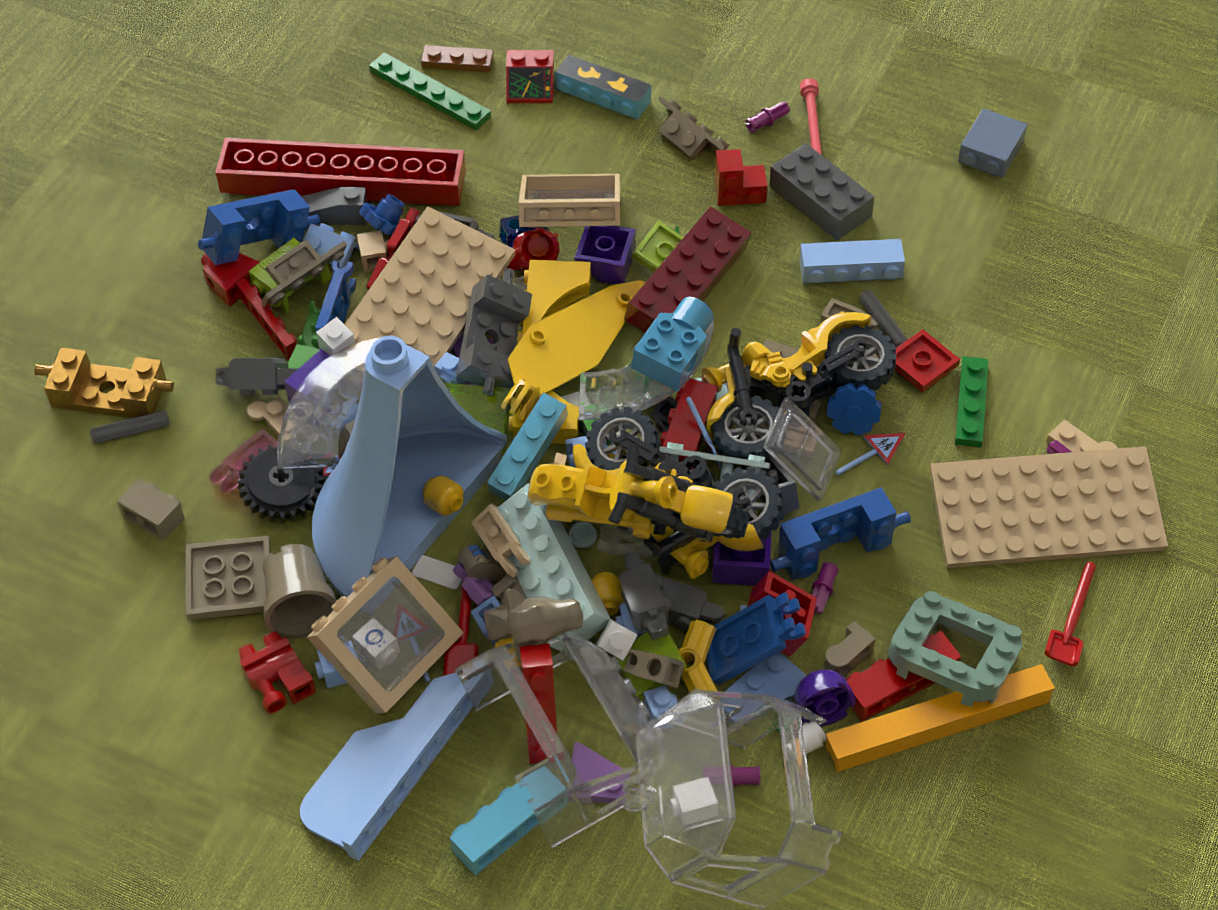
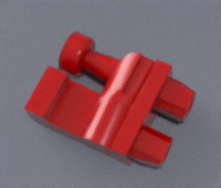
[238,631,316,714]

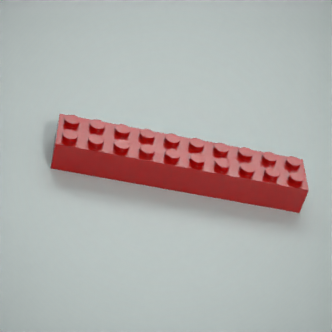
[215,138,466,206]

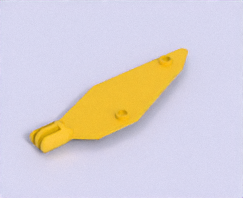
[501,280,645,420]

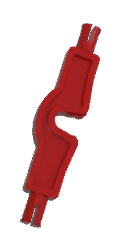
[366,208,420,292]

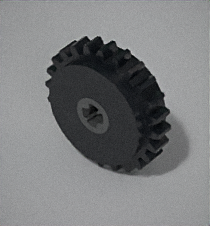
[238,443,325,523]

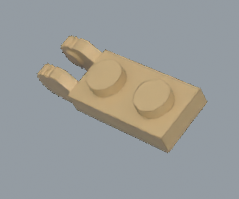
[471,504,531,578]

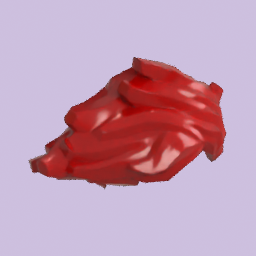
[506,227,560,271]

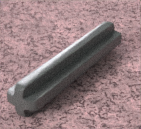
[860,290,908,348]
[90,410,170,443]

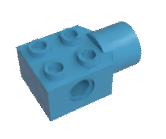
[631,297,714,392]

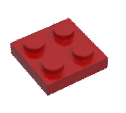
[895,329,960,393]

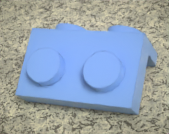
[303,223,359,269]

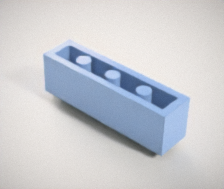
[799,239,905,283]

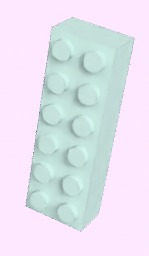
[498,483,611,654]

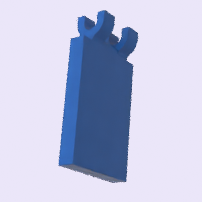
[315,260,357,349]
[707,592,806,685]

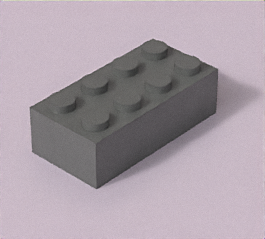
[769,143,875,241]

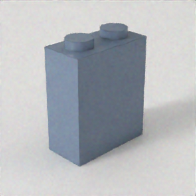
[958,108,1028,178]

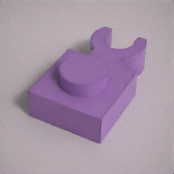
[452,562,497,606]

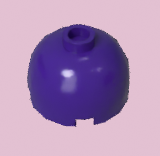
[795,670,855,727]

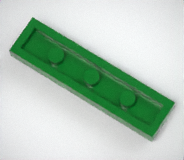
[955,356,989,448]

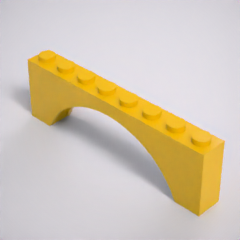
[508,260,591,444]

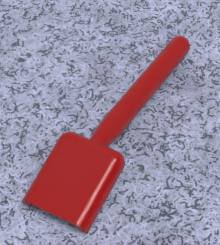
[1044,562,1096,667]
[443,580,479,676]

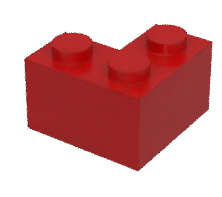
[715,149,767,206]
[747,571,817,657]

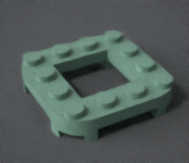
[887,591,1022,706]

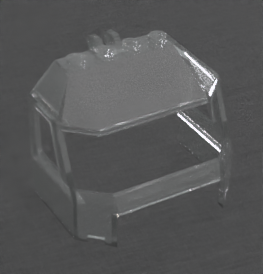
[454,632,664,848]
[623,689,843,908]

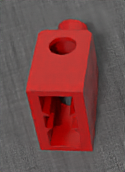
[201,253,260,307]

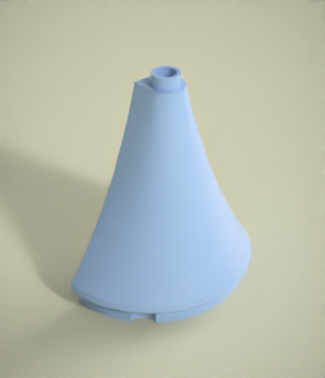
[312,336,507,616]

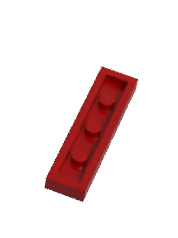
[236,278,297,362]

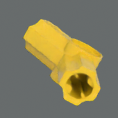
[679,620,720,707]

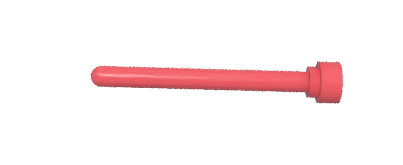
[800,78,822,155]

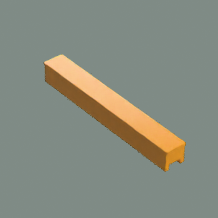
[825,664,1055,772]

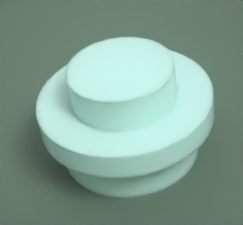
[569,522,597,548]

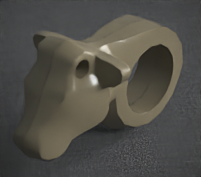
[483,589,583,661]

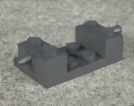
[456,269,532,396]

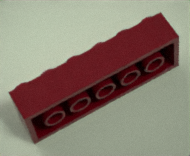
[624,206,752,333]

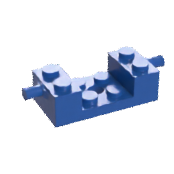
[197,189,320,265]
[770,487,911,580]

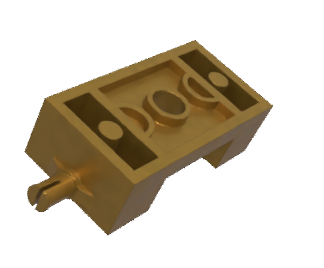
[34,348,174,418]

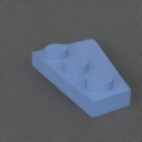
[714,652,806,725]

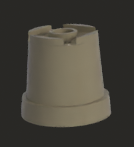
[263,544,337,638]

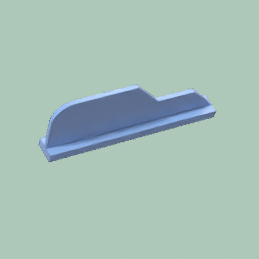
[300,659,493,861]

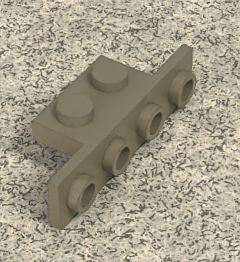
[658,96,729,160]
[261,240,347,307]

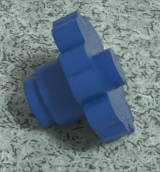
[359,194,404,236]
[827,383,882,435]

